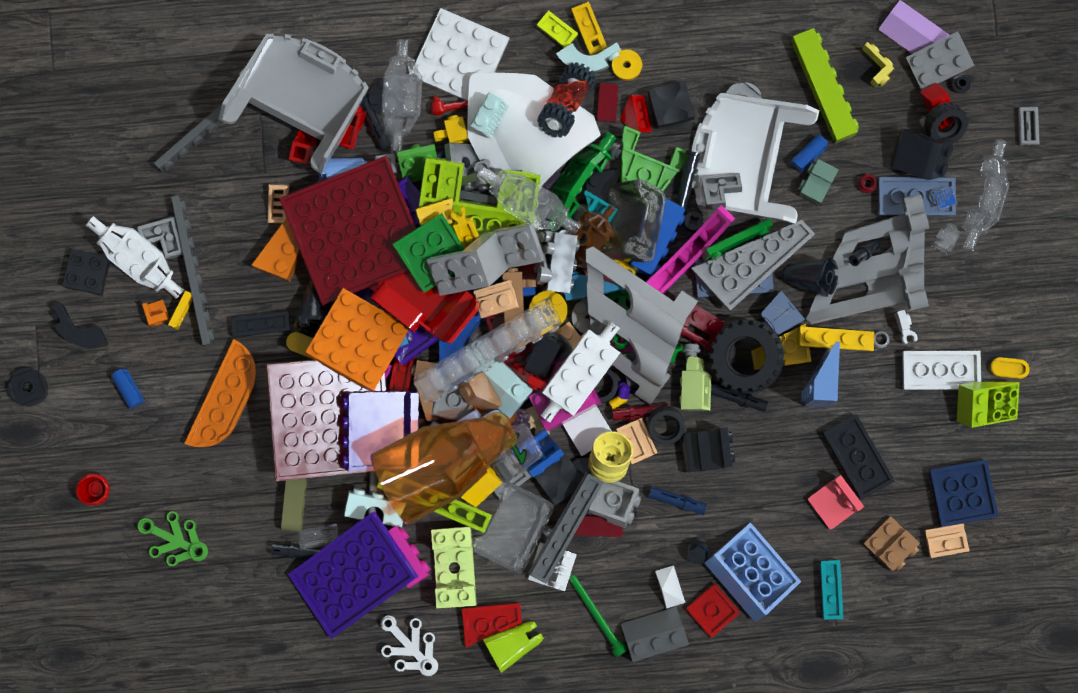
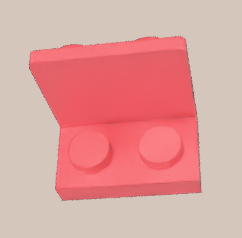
[808,475,864,530]

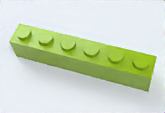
[791,28,859,144]
[377,469,492,533]

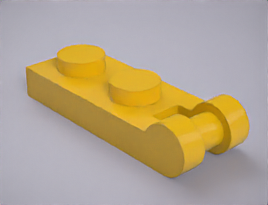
[571,2,607,56]

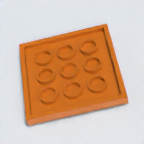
[305,288,409,393]

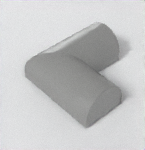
[137,217,183,259]

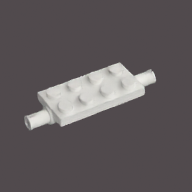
[540,321,620,423]

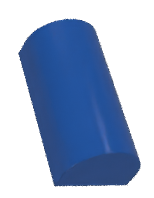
[790,135,828,173]
[111,369,145,409]

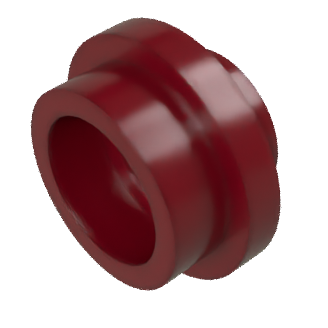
[858,174,877,193]

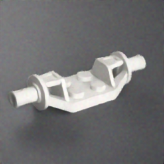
[86,216,184,299]

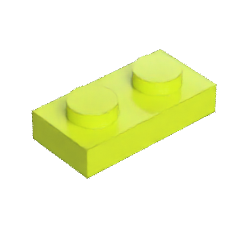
[537,10,578,48]

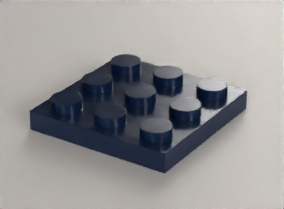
[929,460,999,527]

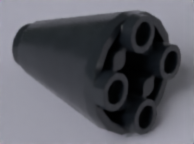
[294,281,330,334]

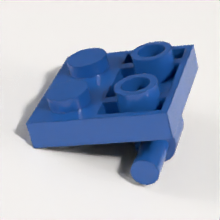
[518,428,565,477]

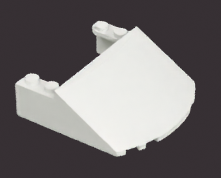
[692,93,819,224]

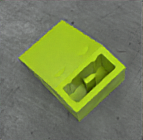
[957,382,1019,428]

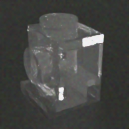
[931,223,961,255]

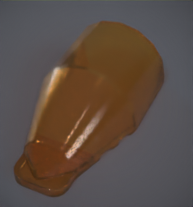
[370,411,517,525]

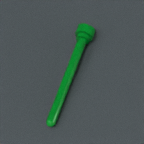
[569,575,629,658]

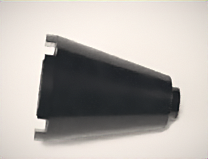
[782,258,838,297]

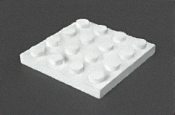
[410,8,510,100]

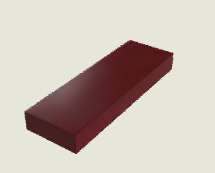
[574,516,623,537]

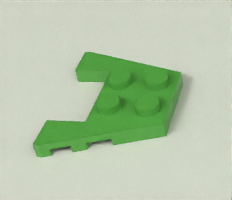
[620,126,687,200]

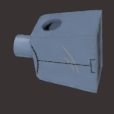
[761,291,805,335]

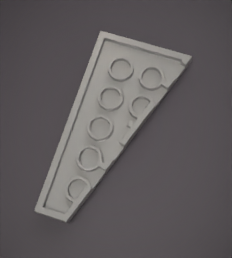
[691,220,815,311]

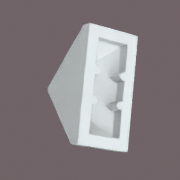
[655,565,685,608]

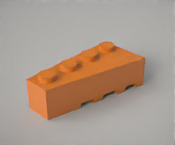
[252,218,301,282]

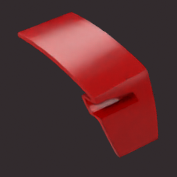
[369,271,479,344]

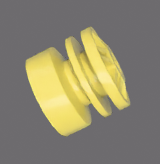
[588,431,633,483]

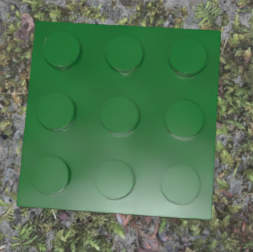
[392,212,465,293]

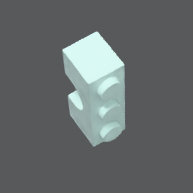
[344,488,406,527]

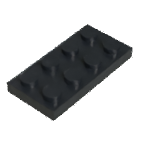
[823,414,895,500]

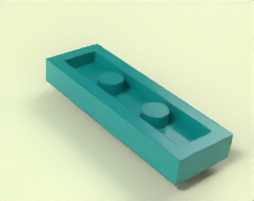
[820,560,843,620]

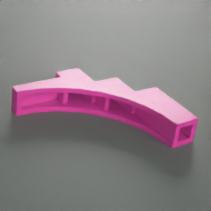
[646,205,735,294]

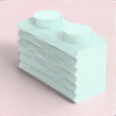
[470,92,509,138]

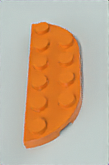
[184,339,257,448]

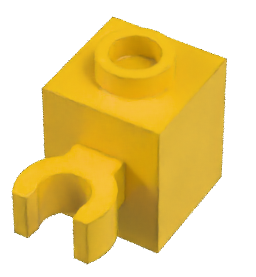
[433,115,469,144]

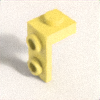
[862,42,894,88]

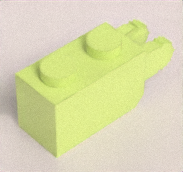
[680,356,711,411]

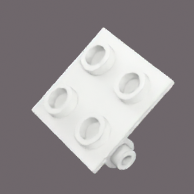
[528,543,577,591]

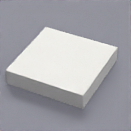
[563,406,612,456]

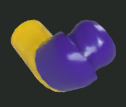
[608,382,630,409]

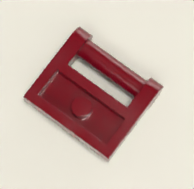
[680,305,724,352]

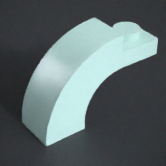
[556,43,622,72]

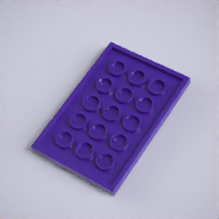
[288,511,419,639]

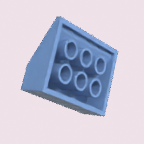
[801,342,840,408]
[704,522,801,622]

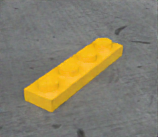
[798,327,874,352]

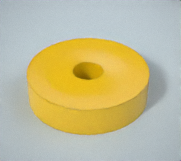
[612,50,642,81]

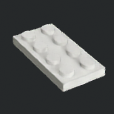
[902,351,981,390]

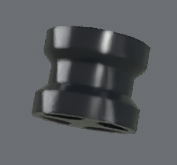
[683,211,703,233]

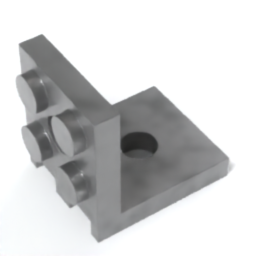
[444,143,502,192]

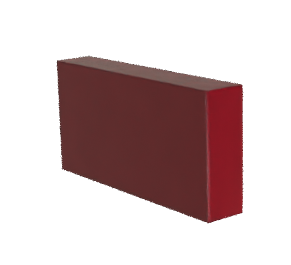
[597,83,619,123]

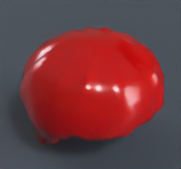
[76,473,110,506]

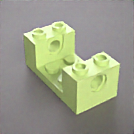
[431,527,477,609]

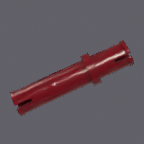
[612,403,670,421]

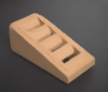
[268,183,290,223]

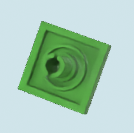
[397,144,437,182]

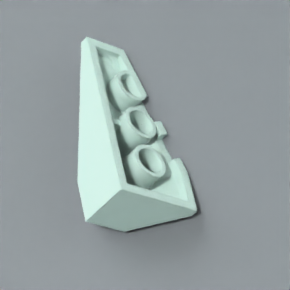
[464,339,534,418]

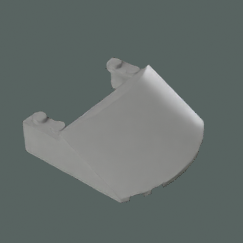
[218,34,368,174]

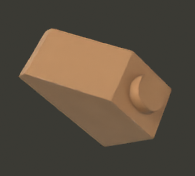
[458,372,503,412]

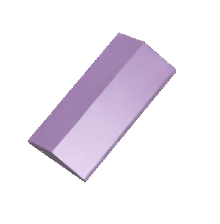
[878,0,949,54]

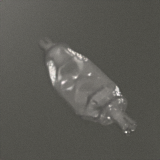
[381,39,422,153]
[961,139,1009,251]
[477,166,581,234]

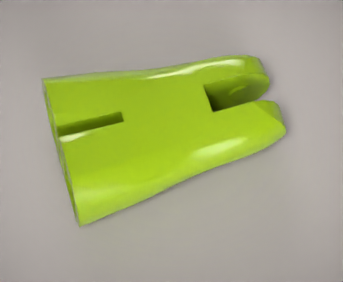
[483,621,544,673]

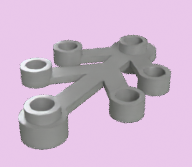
[534,231,555,285]

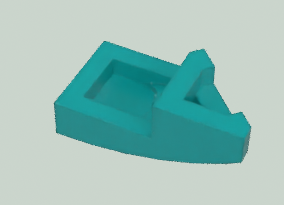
[584,190,618,223]

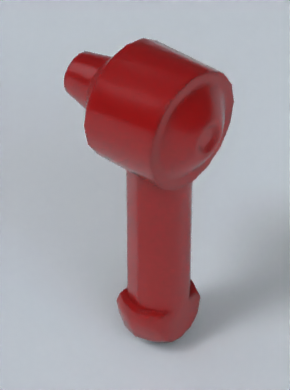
[430,96,468,116]

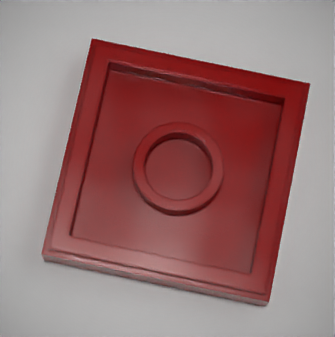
[685,583,741,638]

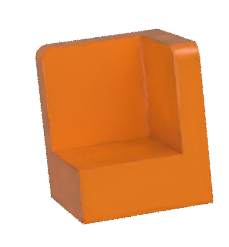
[142,300,170,327]

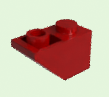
[920,83,954,130]

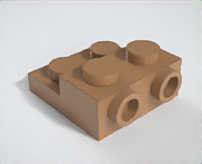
[863,516,920,571]

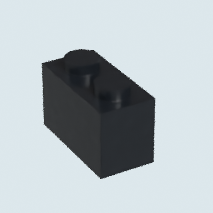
[524,334,566,380]

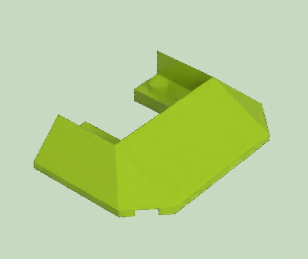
[419,158,541,236]

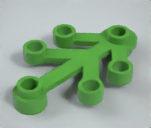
[138,511,208,566]

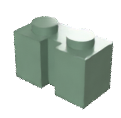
[798,159,839,206]

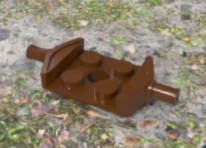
[568,205,616,270]

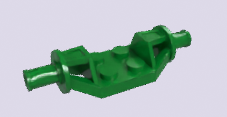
[544,132,617,232]

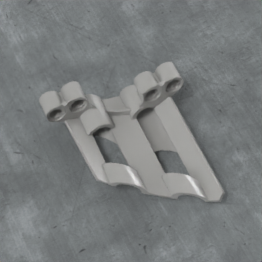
[806,194,929,324]
[586,247,698,405]

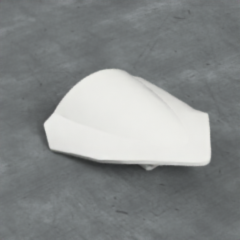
[468,72,600,195]

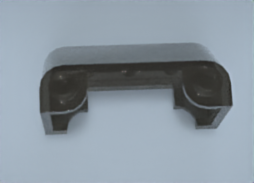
[599,179,666,263]

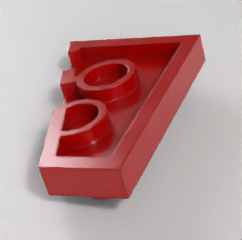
[462,602,522,647]

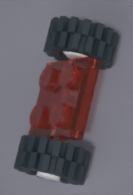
[537,62,597,138]

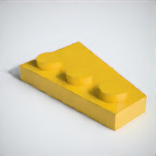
[751,324,812,370]

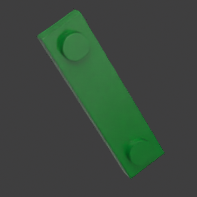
[702,219,773,261]

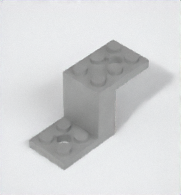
[427,223,545,296]

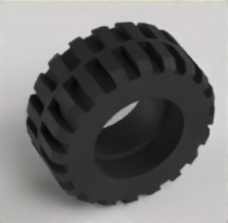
[709,320,785,393]

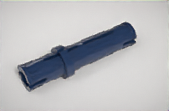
[648,486,707,516]

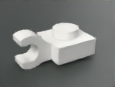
[894,310,918,345]

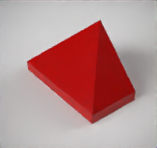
[620,95,652,133]

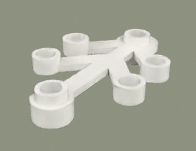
[381,615,438,676]

